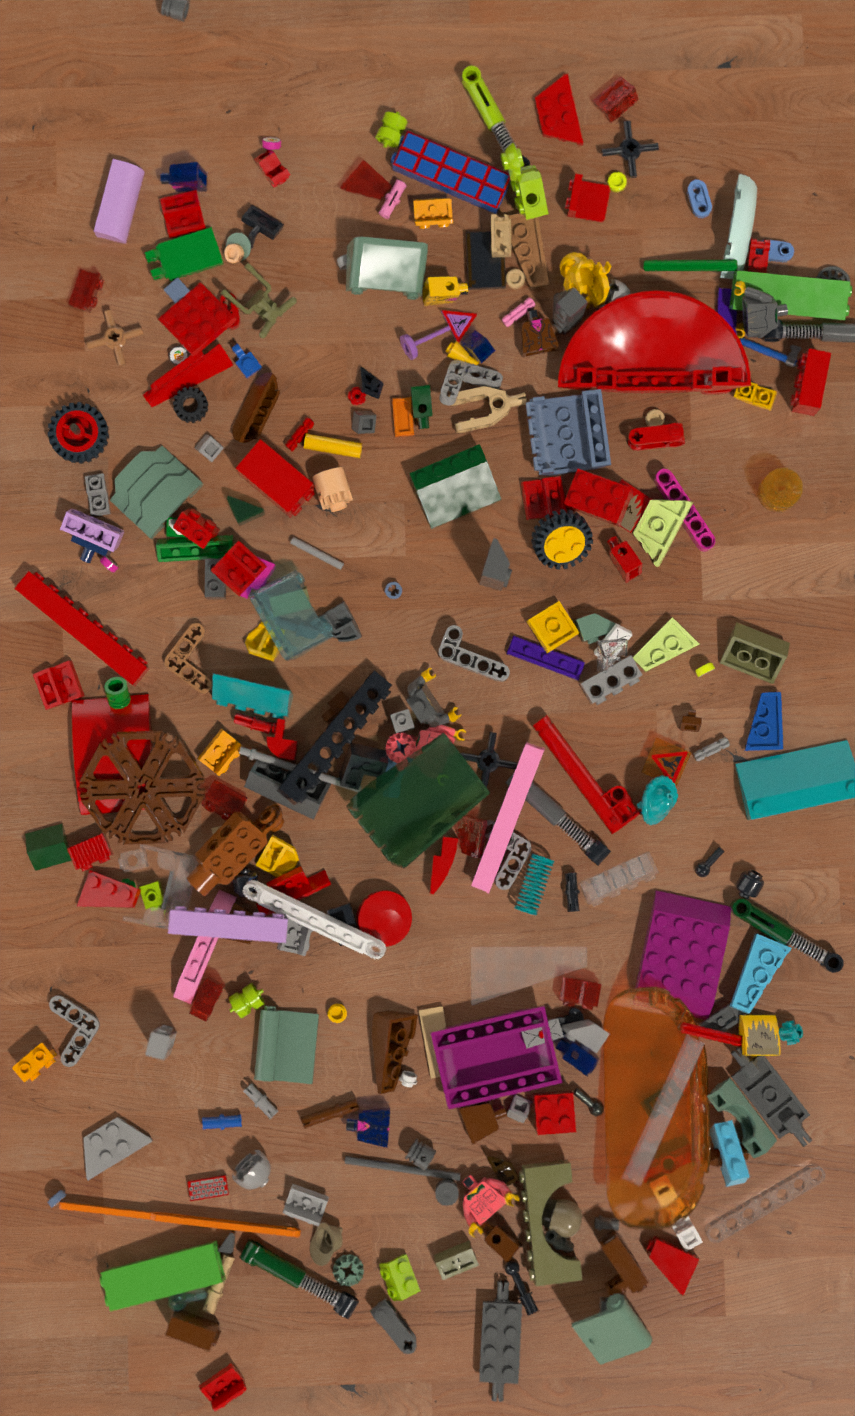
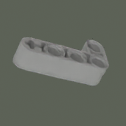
[438,625,510,682]

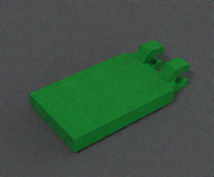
[144,227,224,281]

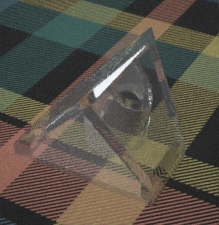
[597,638,628,673]

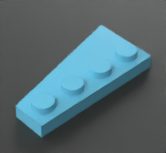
[730,934,792,1014]

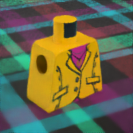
[422,277,468,306]

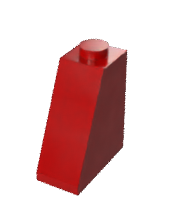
[646,1236,700,1295]

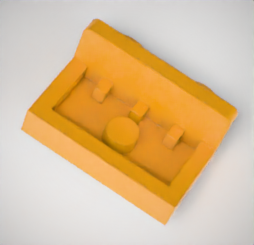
[413,197,453,229]
[197,729,243,776]
[12,1043,58,1083]

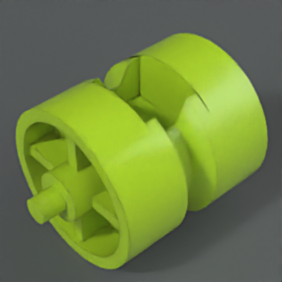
[375,112,408,148]
[228,983,265,1019]

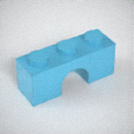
[709,1120,750,1187]

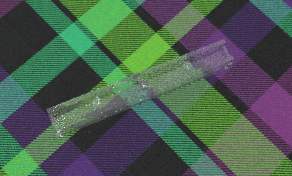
[622,1034,705,1186]

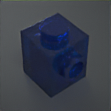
[462,330,495,363]

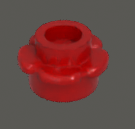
[348,387,366,406]

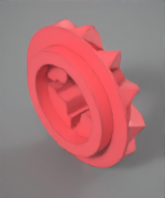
[385,733,416,764]

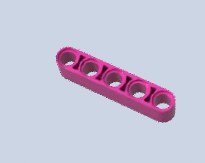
[654,469,715,552]

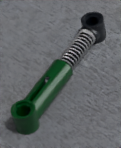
[730,898,844,973]
[239,1239,359,1319]

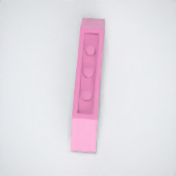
[173,890,237,1004]

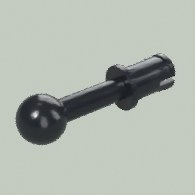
[504,1260,539,1316]

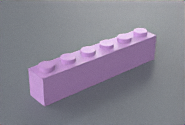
[168,906,288,943]

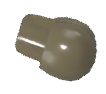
[542,1199,582,1238]

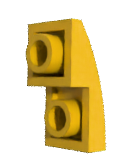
[734,382,777,411]

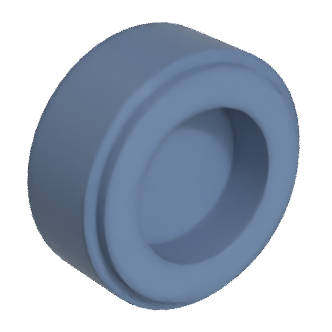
[47,1190,67,1208]

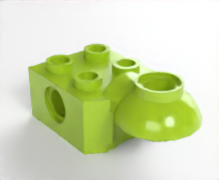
[500,143,548,220]

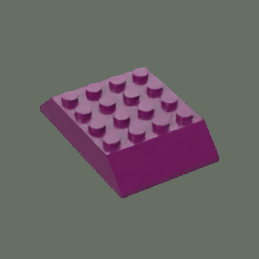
[632,890,731,1020]
[431,1006,562,1110]

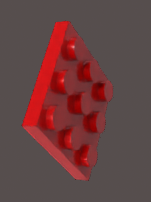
[158,282,237,357]

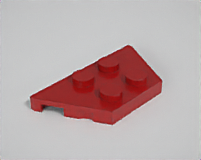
[535,73,583,146]

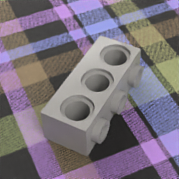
[580,655,642,705]
[145,1025,177,1060]

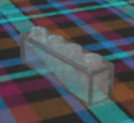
[578,852,659,906]

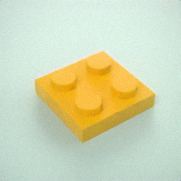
[527,601,580,653]

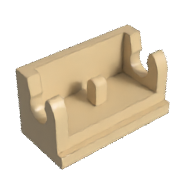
[491,214,511,257]

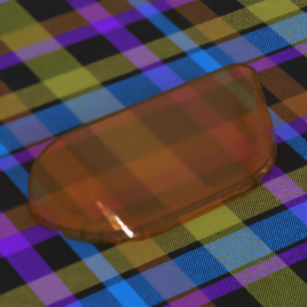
[603,987,710,1229]

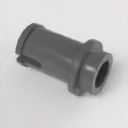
[594,1215,619,1231]

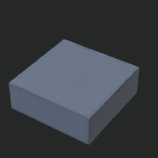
[164,277,190,304]

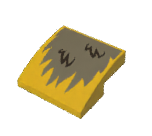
[739,1015,780,1056]

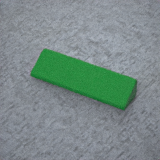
[156,535,234,562]

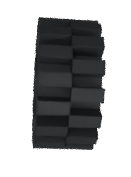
[173,387,209,423]

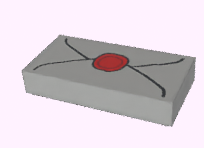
[522,1018,564,1048]

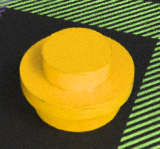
[328,1004,347,1023]

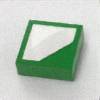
[166,517,186,538]

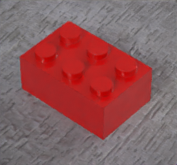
[790,348,831,416]
[564,469,634,527]

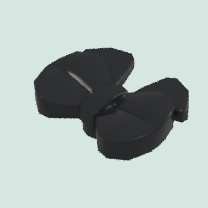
[556,1007,584,1039]

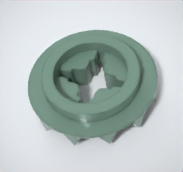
[333,1254,364,1287]

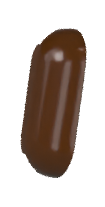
[232,372,280,443]

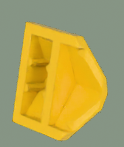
[245,622,286,661]
[256,835,299,877]

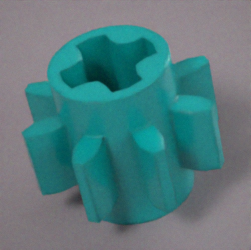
[779,1020,803,1045]

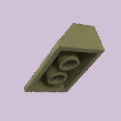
[720,622,790,684]

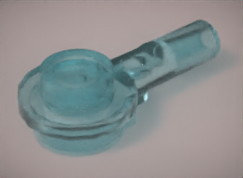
[168,1291,207,1311]

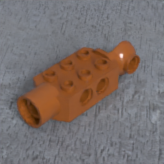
[186,804,284,896]

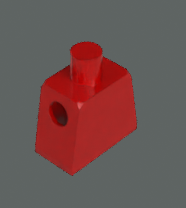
[607,536,642,583]

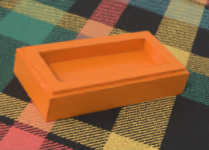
[392,397,414,437]

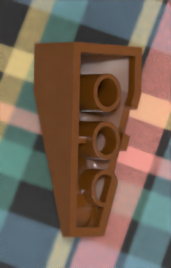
[372,1010,418,1094]

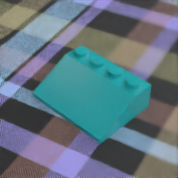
[212,674,293,719]

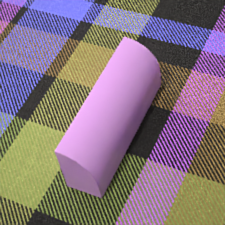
[94,159,145,244]

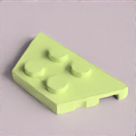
[633,499,694,567]

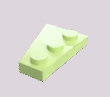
[633,617,699,672]

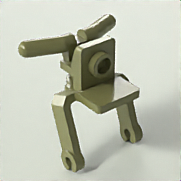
[221,263,297,338]

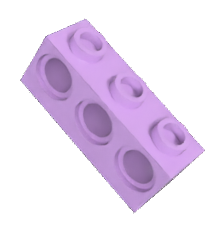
[60,508,125,552]

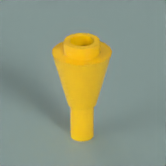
[445,340,479,366]

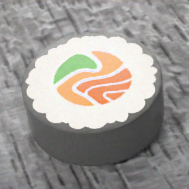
[169,346,189,366]

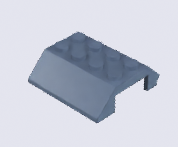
[526,389,611,475]

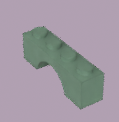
[707,1078,777,1159]

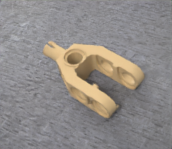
[449,386,527,433]

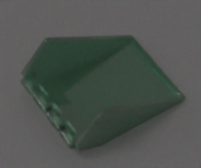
[346,733,490,869]

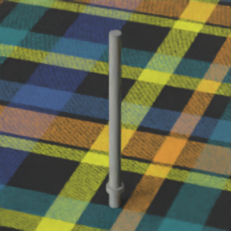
[239,746,362,793]

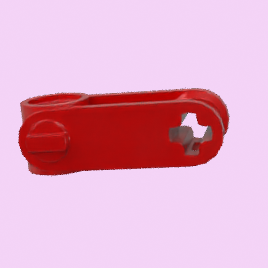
[628,423,685,451]

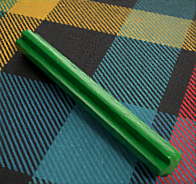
[643,260,738,271]

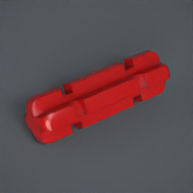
[285,417,315,452]

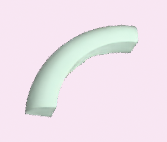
[720,174,757,279]

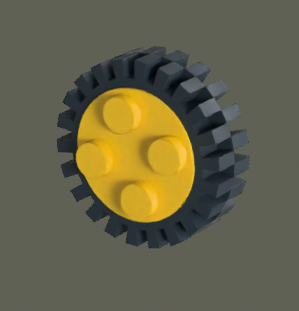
[531,510,593,570]

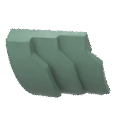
[110,446,204,540]

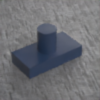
[71,535,111,563]

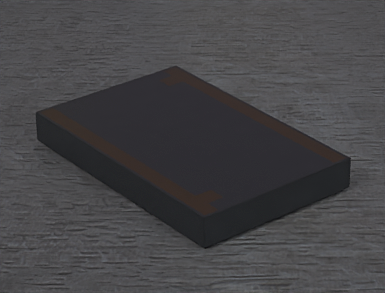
[466,231,506,290]

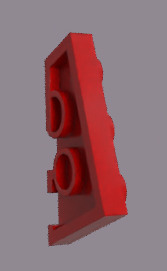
[77,870,141,908]

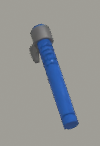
[741,338,801,367]

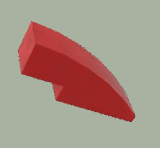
[430,837,458,894]

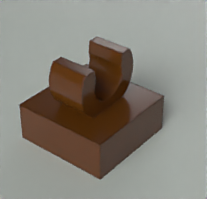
[680,709,702,732]

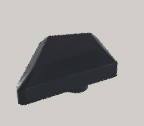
[359,367,384,399]

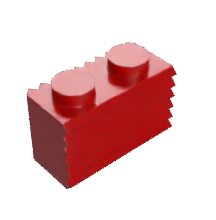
[67,833,114,872]

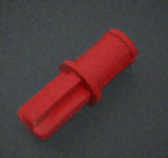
[233,713,272,734]

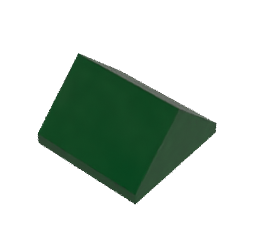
[25,823,72,871]

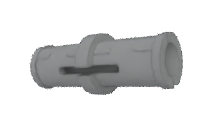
[243,1083,279,1119]

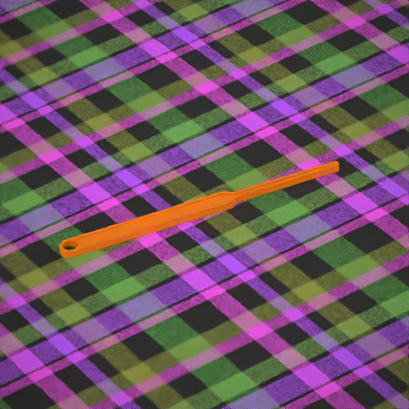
[59,1202,301,1237]

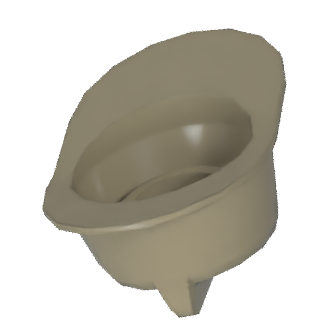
[310,1222,343,1266]

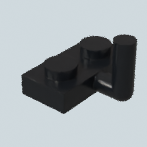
[241,205,284,249]

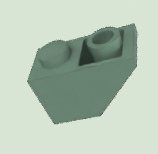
[575,613,616,644]

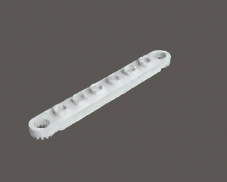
[243,880,386,959]

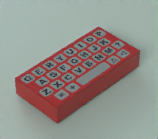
[187,1175,229,1201]

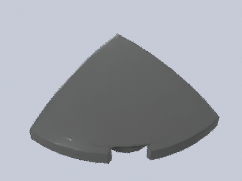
[310,601,362,642]

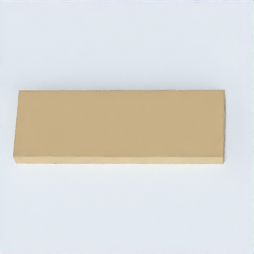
[419,1006,446,1079]

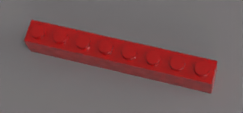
[14,571,149,686]

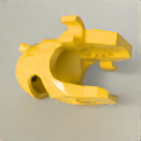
[560,252,612,309]

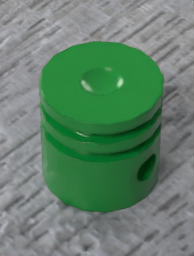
[104,677,131,709]

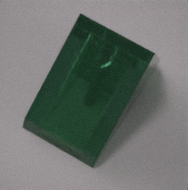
[227,496,265,526]

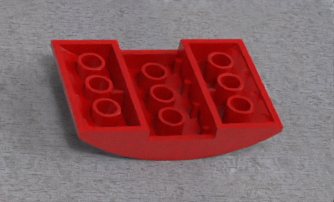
[72,694,153,815]

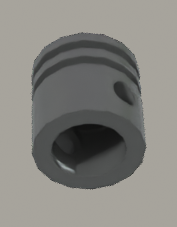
[161,0,190,22]
[405,1138,436,1171]
[435,1179,459,1206]

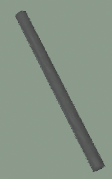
[345,1156,461,1181]

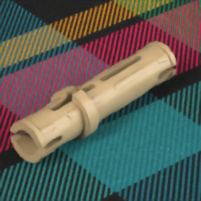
[202,1253,235,1314]

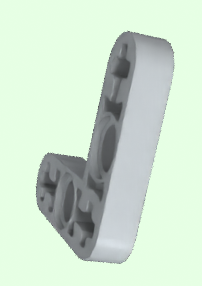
[439,360,503,406]
[481,820,532,890]
[49,995,100,1067]

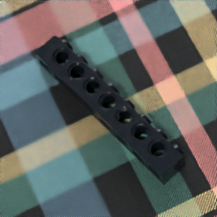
[276,670,392,805]

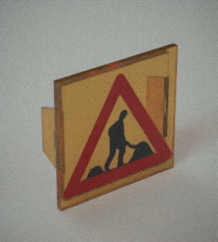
[641,737,691,787]

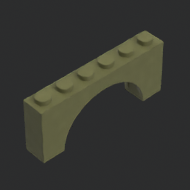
[519,1159,582,1286]

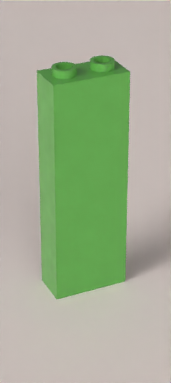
[729,270,852,320]
[100,1241,226,1312]

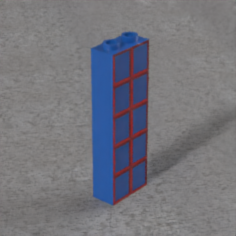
[391,130,511,214]

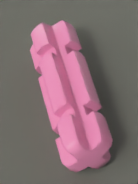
[502,297,535,327]

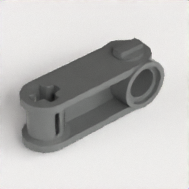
[370,1298,417,1354]

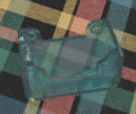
[249,570,334,661]

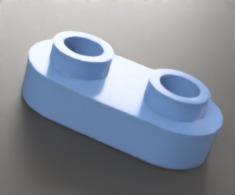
[687,180,712,218]
[756,240,794,263]

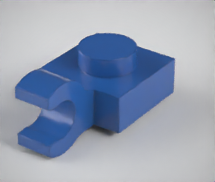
[232,343,262,379]

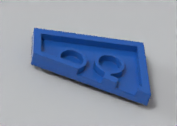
[744,692,783,751]

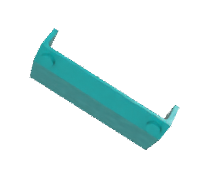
[735,740,855,820]

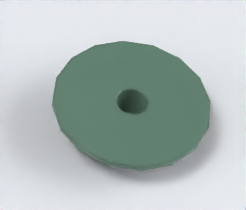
[226,232,251,261]

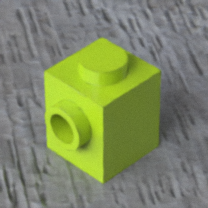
[139,881,166,912]

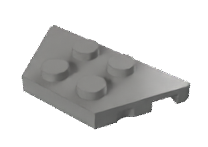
[84,1117,153,1180]

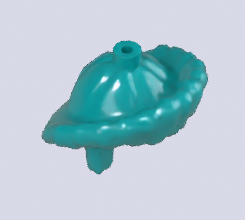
[637,776,678,826]

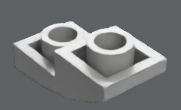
[85,473,111,517]

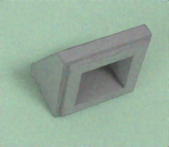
[195,434,224,462]
[507,1094,532,1123]

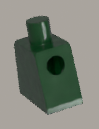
[410,385,433,429]

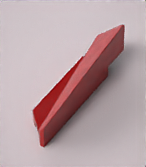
[143,343,233,407]

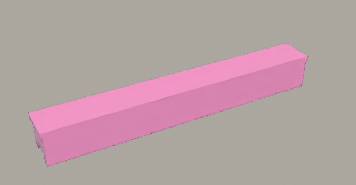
[471,742,545,894]

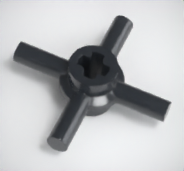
[602,121,659,179]
[459,732,517,790]

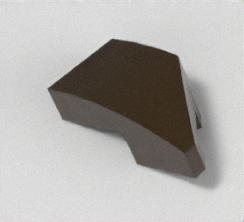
[486,1156,520,1186]

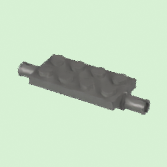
[731,1047,812,1147]
[479,1280,522,1402]

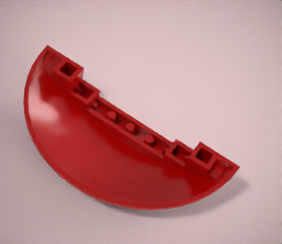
[558,291,751,393]

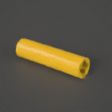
[304,434,363,458]

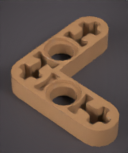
[164,623,213,694]

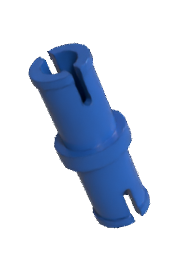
[202,1114,242,1130]

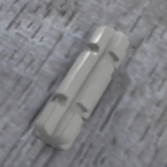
[693,737,730,761]

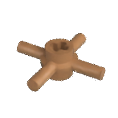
[86,310,144,367]

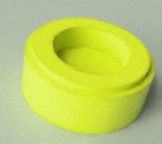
[607,172,627,192]
[695,662,715,677]

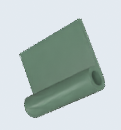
[254,1005,319,1084]
[571,1294,652,1365]

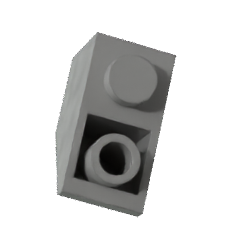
[561,1019,610,1053]

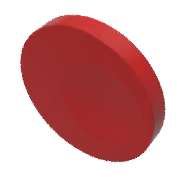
[356,890,412,947]

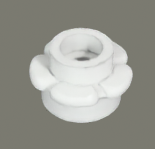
[399,1071,417,1087]

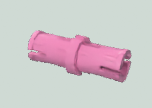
[379,180,407,219]

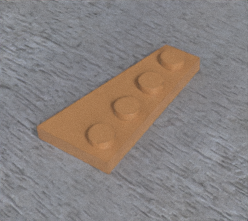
[509,213,550,289]

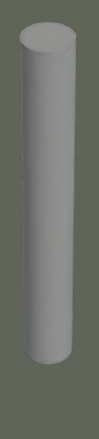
[290,537,344,570]

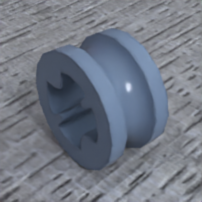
[385,582,402,599]

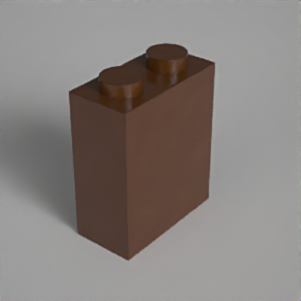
[165,1308,221,1351]

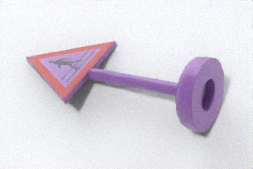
[400,310,477,360]

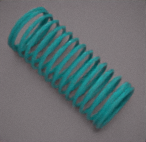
[514,853,555,916]

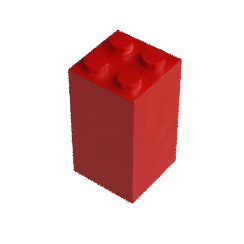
[235,439,315,518]

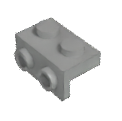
[277,917,313,956]
[283,1184,329,1226]

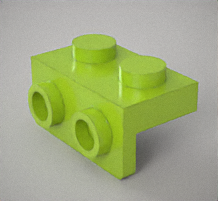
[379,1254,420,1301]

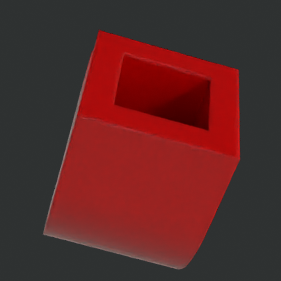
[254,149,290,188]
[267,719,298,761]

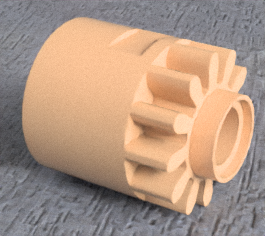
[312,467,353,512]

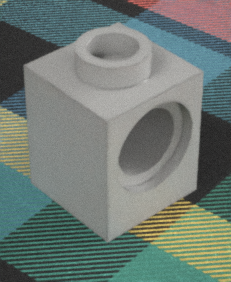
[390,709,414,734]

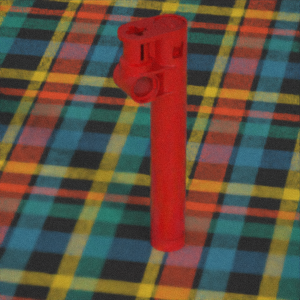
[532,715,642,834]

